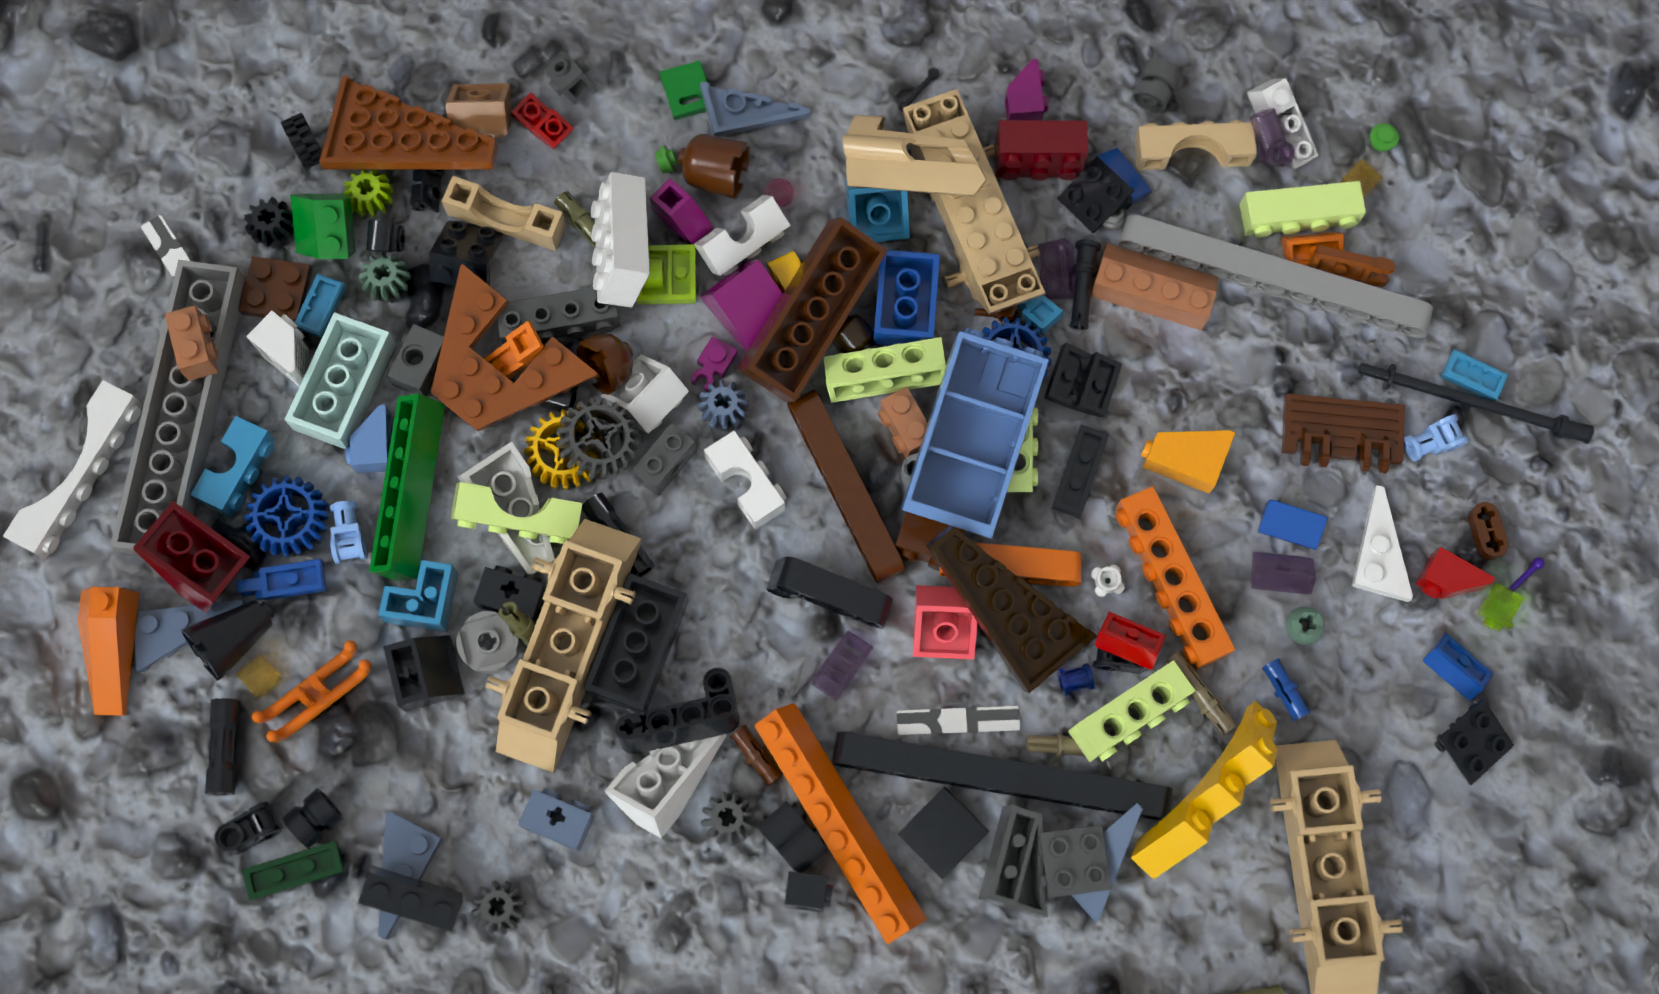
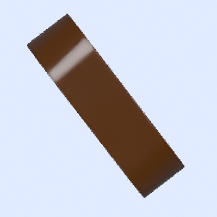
[1468,502,1508,560]

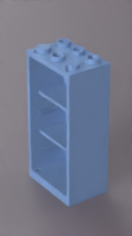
[900,328,1049,539]

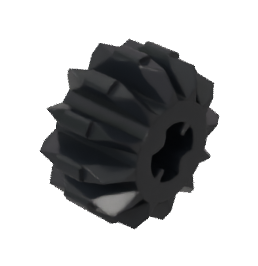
[244,197,294,248]

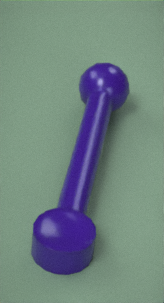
[1496,557,1545,604]

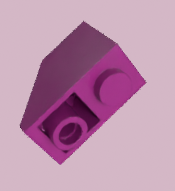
[1004,59,1048,120]
[650,178,714,245]

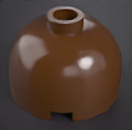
[576,333,633,395]

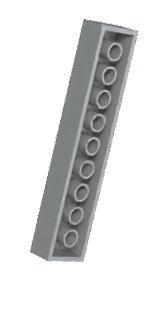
[110,260,246,558]

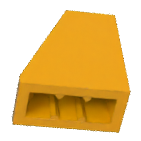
[1141,430,1235,494]

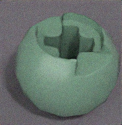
[1286,607,1325,645]

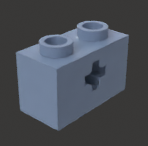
[518,788,595,852]

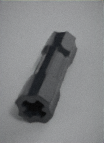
[582,492,655,577]
[205,698,241,796]

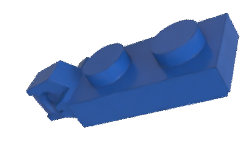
[237,559,327,601]

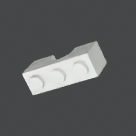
[694,195,791,276]
[704,431,787,530]

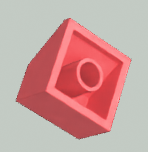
[913,585,978,660]

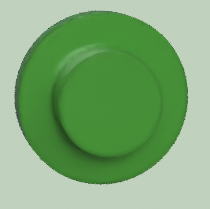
[1369,123,1399,152]
[655,145,679,174]

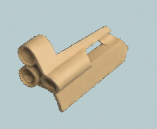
[843,115,987,196]

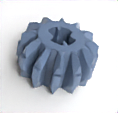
[698,379,749,431]

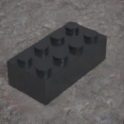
[584,573,689,713]

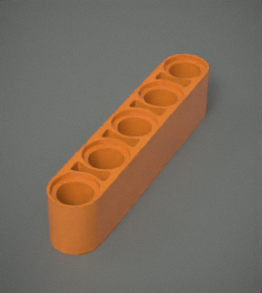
[939,543,1082,587]

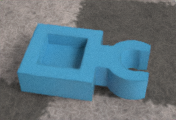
[1016,295,1063,335]

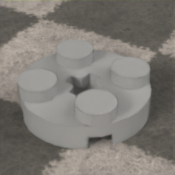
[456,611,520,674]

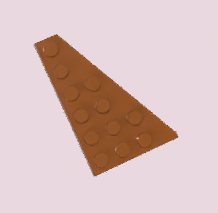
[319,76,498,170]

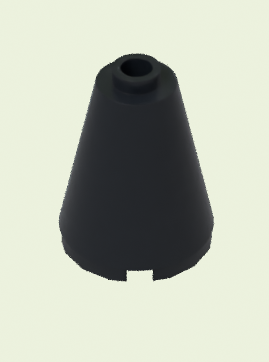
[182,600,274,681]

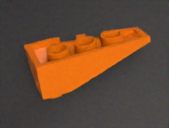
[77,587,140,716]

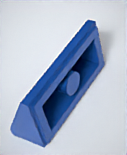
[1098,148,1152,205]
[1257,499,1328,550]
[1423,633,1494,701]

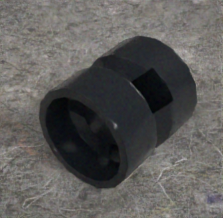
[282,788,344,849]

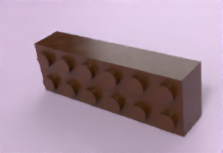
[737,217,887,402]

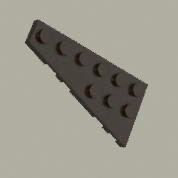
[926,526,1097,693]

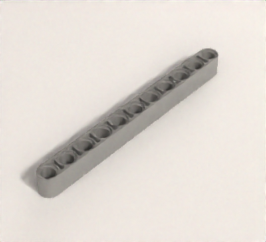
[1119,215,1434,338]

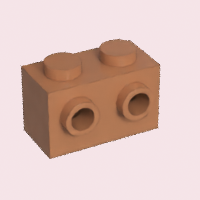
[165,305,219,381]
[877,387,928,458]

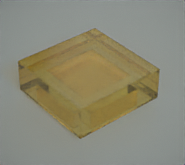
[1340,159,1383,199]
[236,654,283,699]

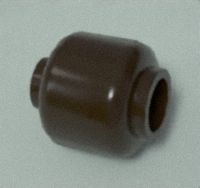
[832,314,874,354]

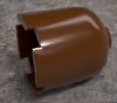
[678,134,750,199]

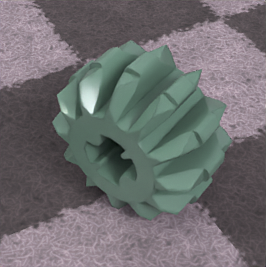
[359,251,411,303]

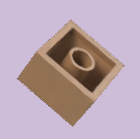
[446,83,511,139]

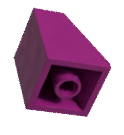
[699,259,783,353]

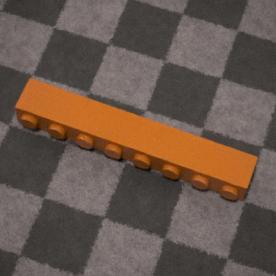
[754,703,928,945]

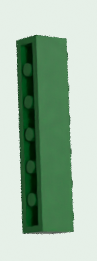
[369,394,445,581]

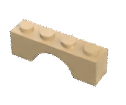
[1134,120,1257,170]
[442,176,566,251]

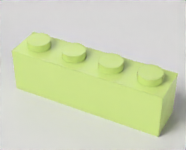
[1239,181,1366,238]

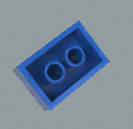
[873,250,940,346]

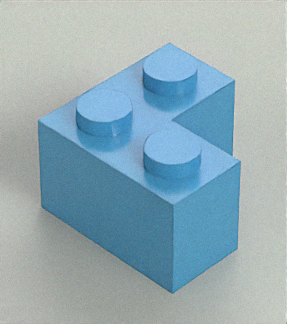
[378,560,458,632]

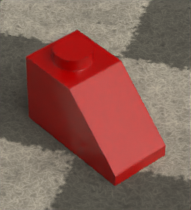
[1415,547,1495,599]

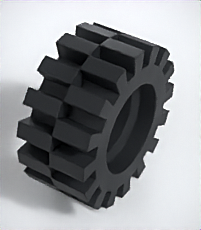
[280,112,322,170]

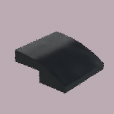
[1044,343,1122,418]
[898,787,990,880]

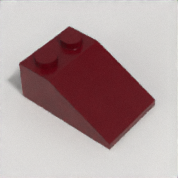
[133,501,250,614]

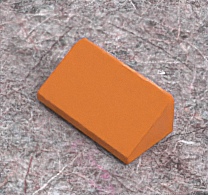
[1281,231,1344,266]

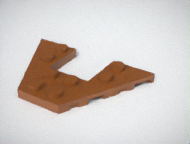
[431,264,600,432]

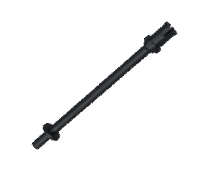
[1358,362,1594,444]

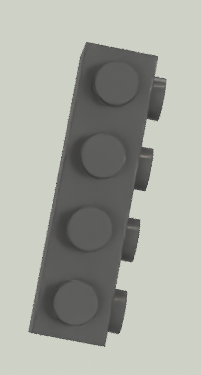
[497,287,621,344]

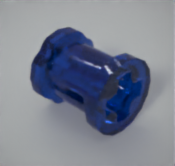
[1057,663,1095,697]

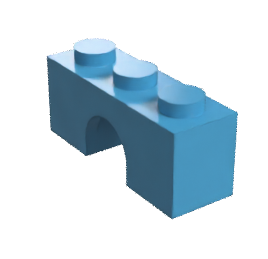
[190,416,275,518]

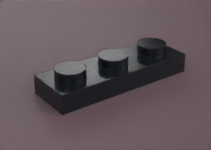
[1051,424,1109,519]

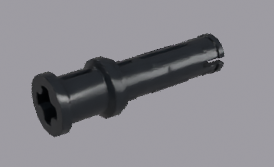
[1069,239,1101,330]

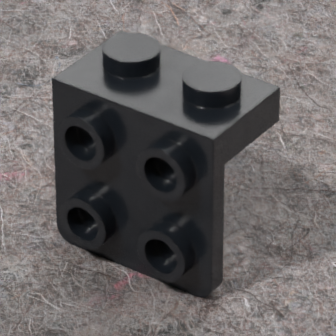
[429,220,503,286]

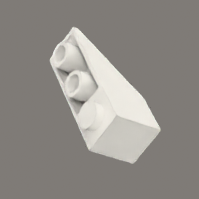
[1247,78,1318,169]

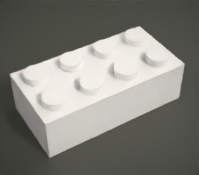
[591,172,650,308]

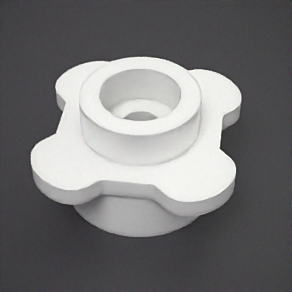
[1091,565,1124,597]

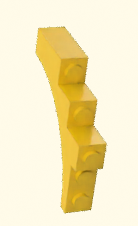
[1131,701,1278,879]

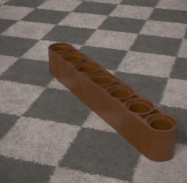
[787,389,905,583]

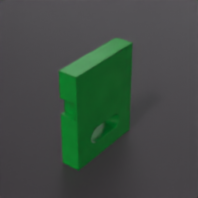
[659,60,707,121]

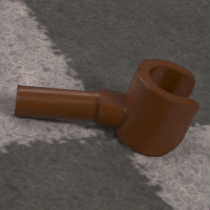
[974,305,1017,324]

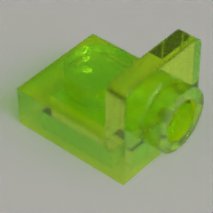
[1477,583,1524,632]

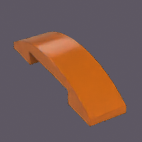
[450,321,544,411]

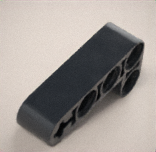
[766,556,894,629]
[615,668,740,754]

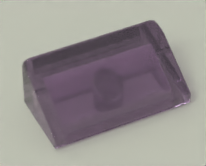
[1038,238,1076,300]
[1251,552,1316,595]

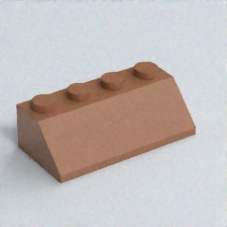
[1091,243,1218,331]

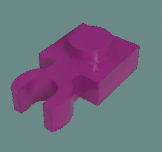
[691,336,738,392]

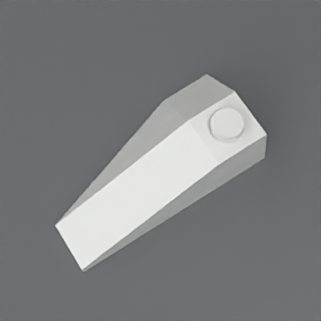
[457,442,555,575]
[605,719,727,838]

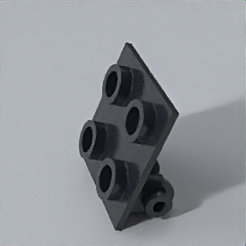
[1056,156,1134,234]
[1434,699,1514,785]

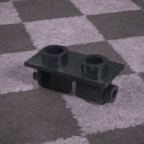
[410,169,444,213]

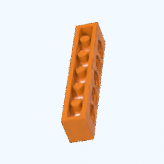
[1115,486,1235,670]

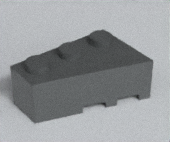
[978,805,1048,918]

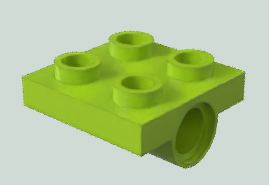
[637,244,696,305]

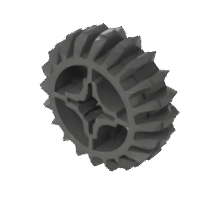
[556,397,639,479]

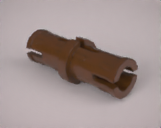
[730,725,783,787]

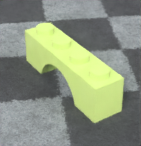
[451,482,582,544]

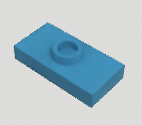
[294,274,346,338]
[1440,349,1509,401]

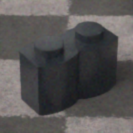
[758,801,828,873]

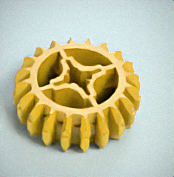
[524,409,604,490]

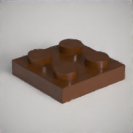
[239,256,312,322]

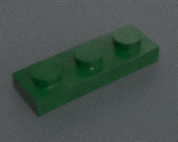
[242,841,346,901]

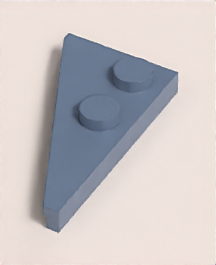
[700,82,811,136]
[135,599,246,672]
[1072,802,1143,923]
[378,811,443,940]

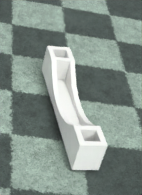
[3,380,143,560]

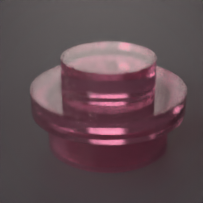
[765,178,794,207]

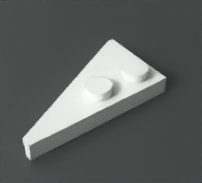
[1352,485,1413,602]

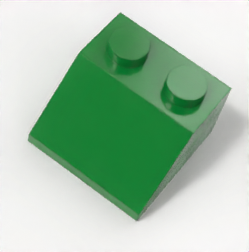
[290,193,356,259]

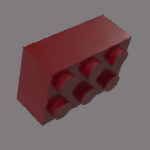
[994,120,1088,180]

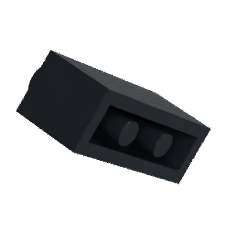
[358,865,463,932]

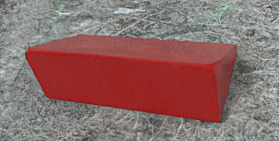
[1095,611,1167,670]

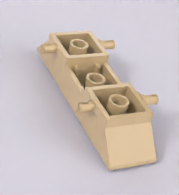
[903,89,1045,315]
[486,519,642,773]
[1270,740,1403,994]

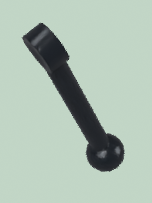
[899,68,939,112]

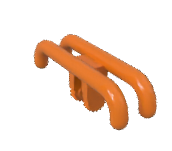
[252,640,372,743]

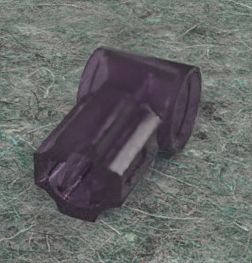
[1249,108,1295,167]

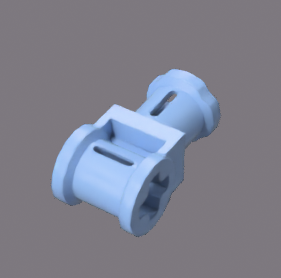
[1404,414,1470,462]
[330,501,368,564]

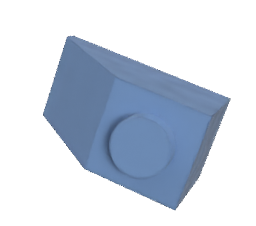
[345,405,392,474]

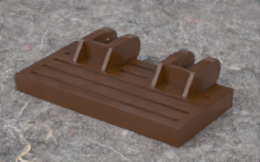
[1282,393,1405,474]

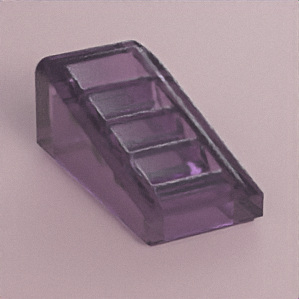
[812,630,873,701]

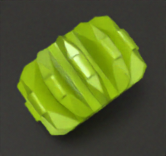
[343,169,394,218]

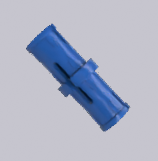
[1262,658,1311,722]

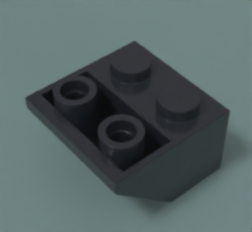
[383,635,466,712]

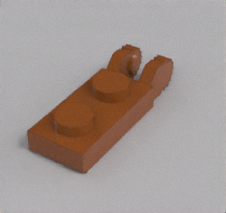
[1307,245,1396,288]

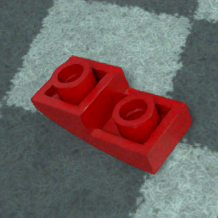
[511,92,574,149]

